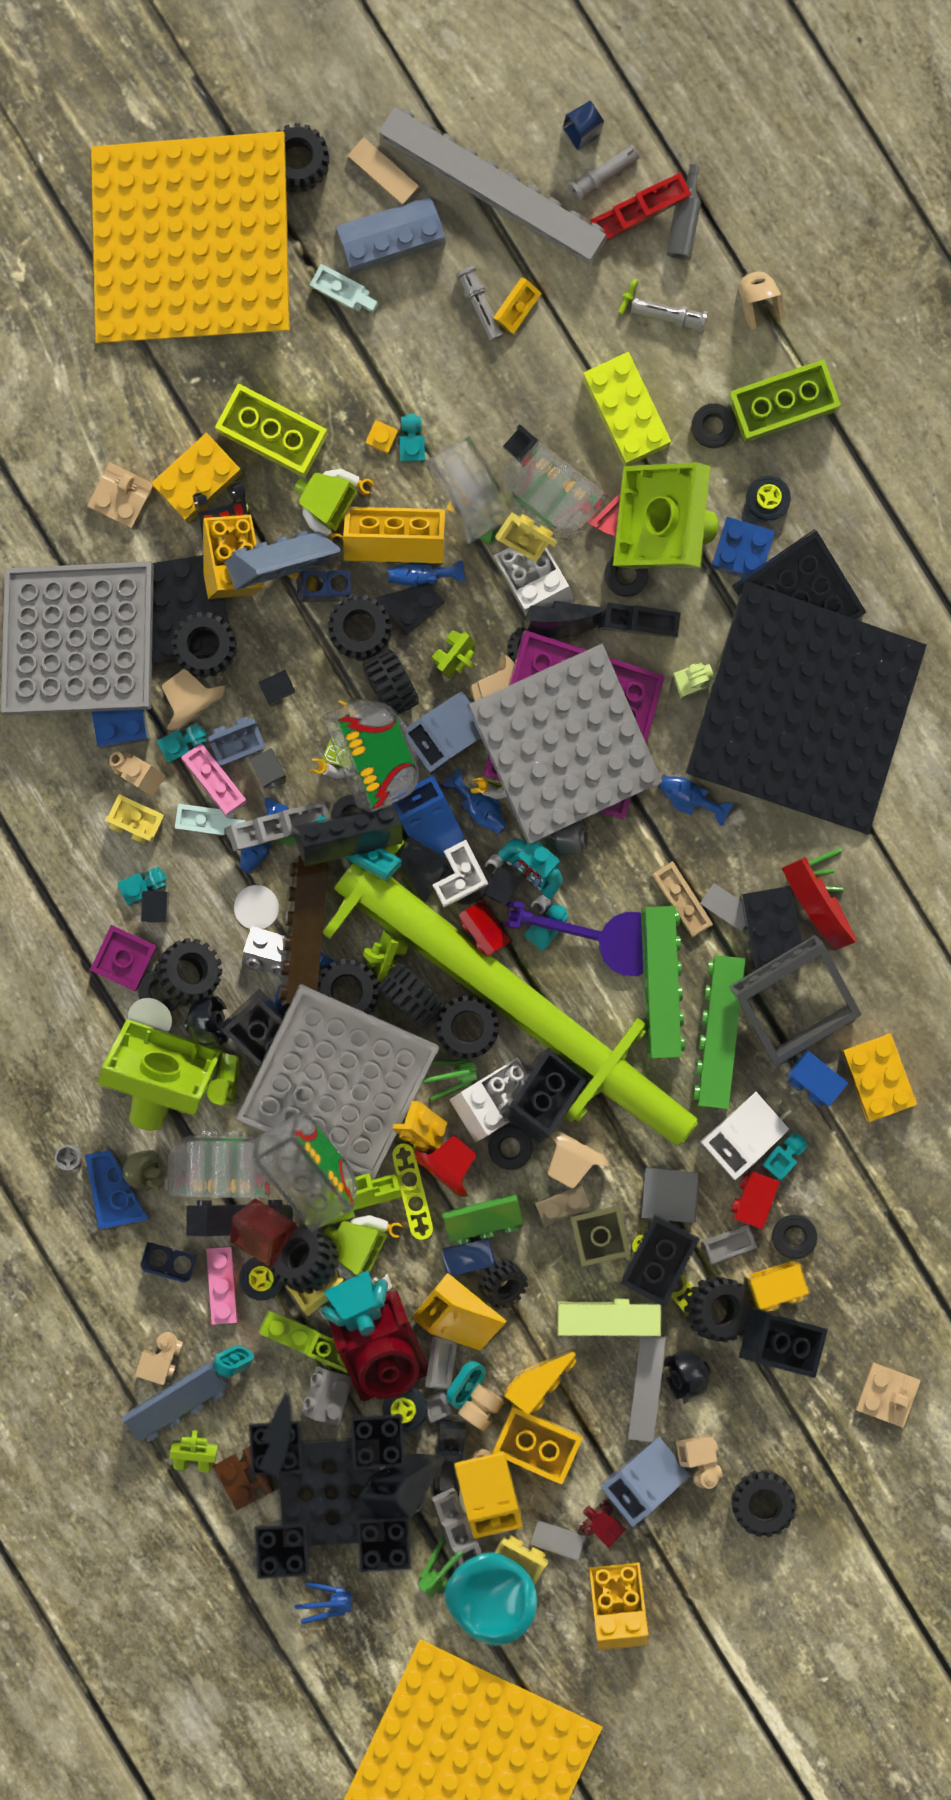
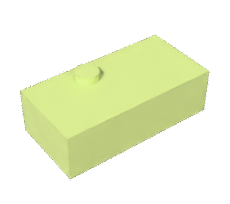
[557,1298,661,1336]

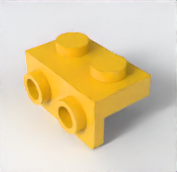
[392,1101,447,1152]

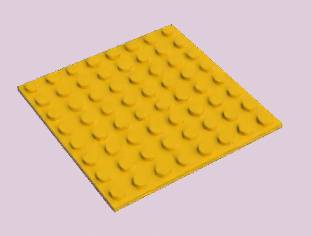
[91,131,290,344]
[344,1639,602,1800]

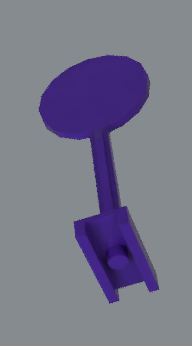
[502,901,644,976]

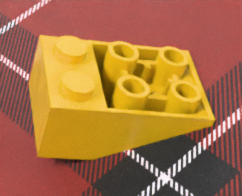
[203,515,265,599]
[411,1273,506,1351]
[504,1348,576,1415]
[454,1452,523,1539]
[589,1562,648,1650]

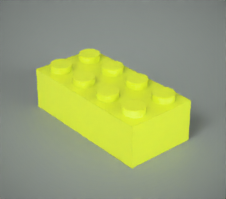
[582,352,671,466]
[215,383,328,478]

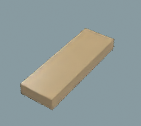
[347,137,419,205]
[652,861,713,938]

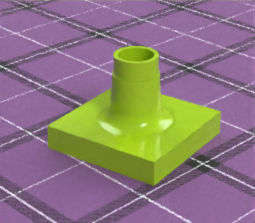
[613,462,719,569]
[97,1019,222,1131]

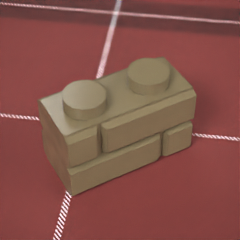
[535,1184,591,1227]

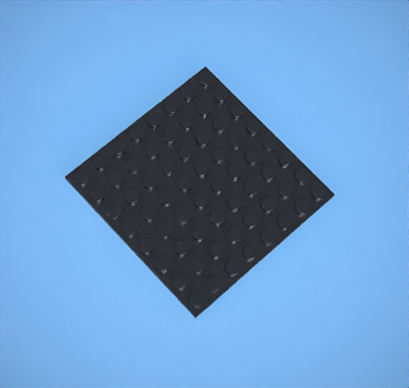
[685,581,927,835]

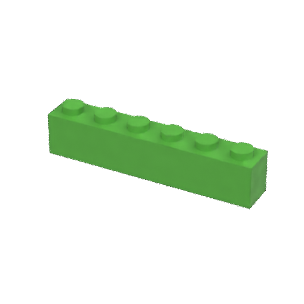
[641,906,685,1058]
[693,955,745,1109]

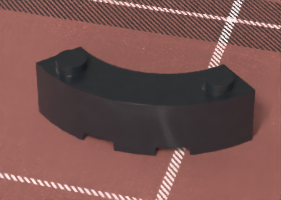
[186,1199,293,1237]

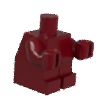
[579,1499,626,1548]

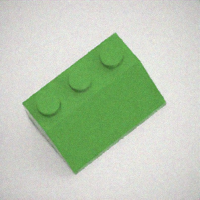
[443,1194,524,1245]

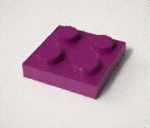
[90,925,157,991]

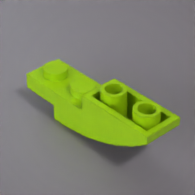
[302,1173,402,1228]
[258,1309,348,1373]

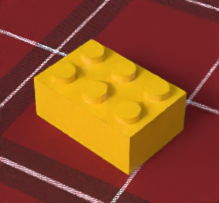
[151,432,242,524]
[841,1033,917,1122]
[745,1260,809,1312]
[492,1404,583,1485]

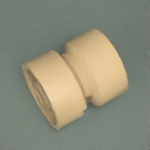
[458,1383,505,1431]

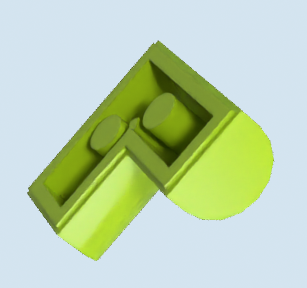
[207,1053,243,1106]

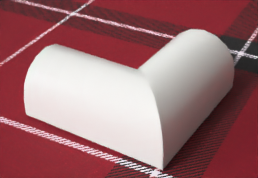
[433,840,489,908]

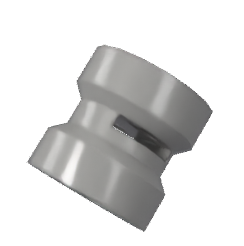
[55,1145,83,1171]

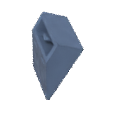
[402,691,481,775]
[600,1436,690,1527]

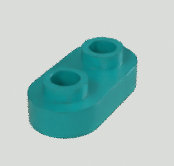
[212,1345,254,1378]
[446,1360,486,1409]

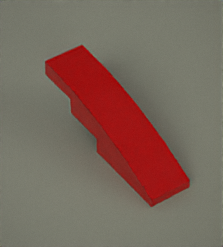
[590,172,691,241]
[781,857,857,951]

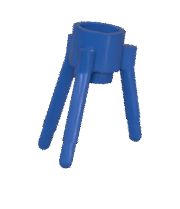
[295,1582,352,1624]

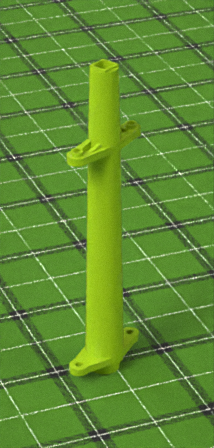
[322,839,698,1146]

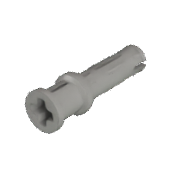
[568,145,640,201]
[455,265,504,342]
[631,298,708,334]

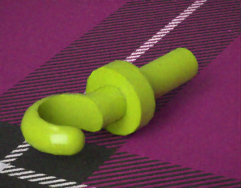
[618,278,638,315]

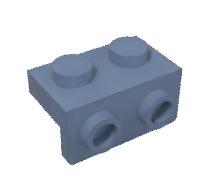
[207,717,267,767]

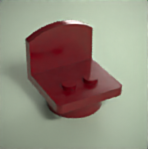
[328,1291,428,1401]

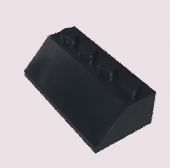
[291,805,402,866]

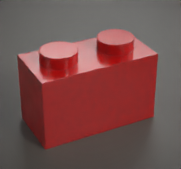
[730,1170,780,1229]

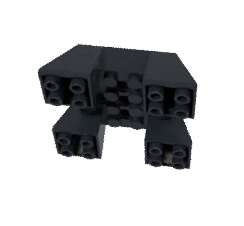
[248,1414,411,1579]

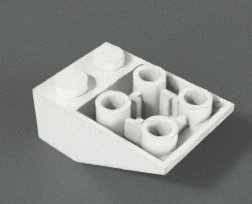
[494,547,575,616]
[449,1057,527,1142]
[700,1092,789,1180]

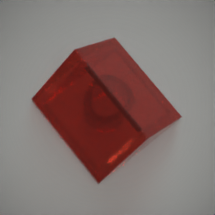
[230,1198,296,1267]

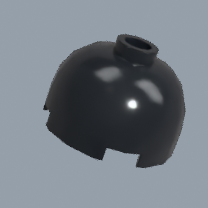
[184,996,229,1047]
[664,1351,711,1404]

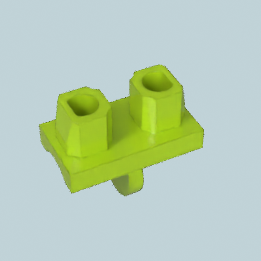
[431,630,477,679]
[363,930,408,982]
[169,1430,218,1473]

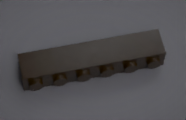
[278,855,328,1008]

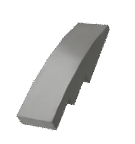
[226,801,330,851]
[628,1336,666,1442]
[431,1488,482,1568]

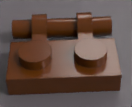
[213,1446,274,1511]

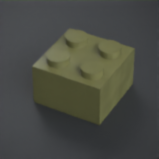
[570,1205,631,1267]

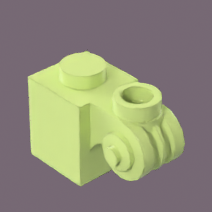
[672,663,714,699]

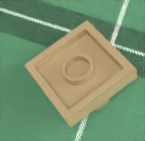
[87,462,154,530]
[855,1362,921,1428]

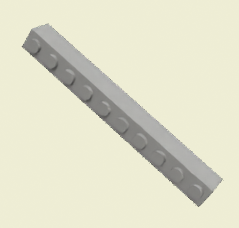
[379,107,606,266]

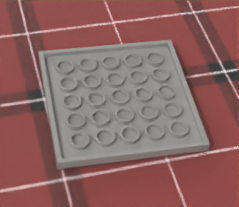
[1,561,154,715]
[467,644,663,844]
[236,984,439,1179]

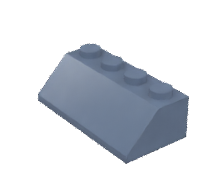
[336,196,446,274]
[225,531,341,590]
[122,1360,228,1442]

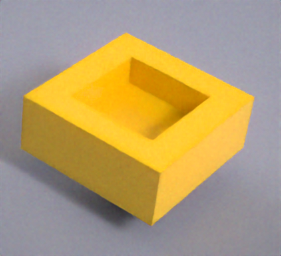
[365,420,398,454]

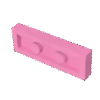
[181,743,246,817]
[206,1247,238,1325]

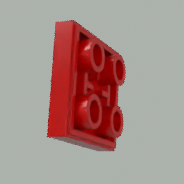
[459,900,512,956]

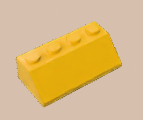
[343,507,445,564]

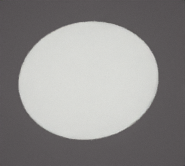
[234,885,279,929]
[128,998,172,1032]

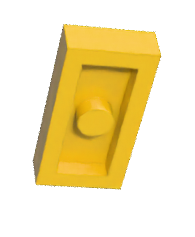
[493,277,542,334]

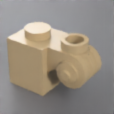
[109,751,166,797]
[135,1332,183,1385]
[676,1436,722,1489]

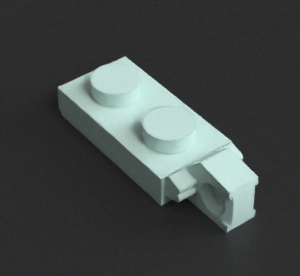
[309,264,378,313]
[175,804,246,836]

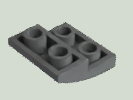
[642,1168,700,1223]

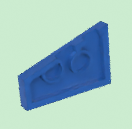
[85,1150,149,1229]

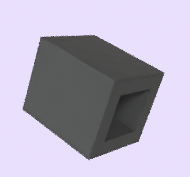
[249,748,287,789]

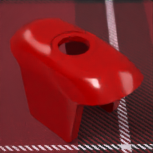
[414,1136,476,1197]

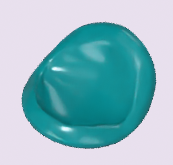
[444,1552,537,1646]

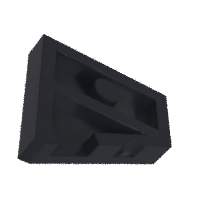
[376,583,445,636]
[396,835,450,902]

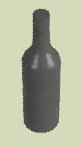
[667,164,701,260]

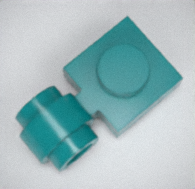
[400,414,425,463]
[157,723,207,764]
[117,866,167,906]
[523,903,569,951]
[762,1132,809,1181]

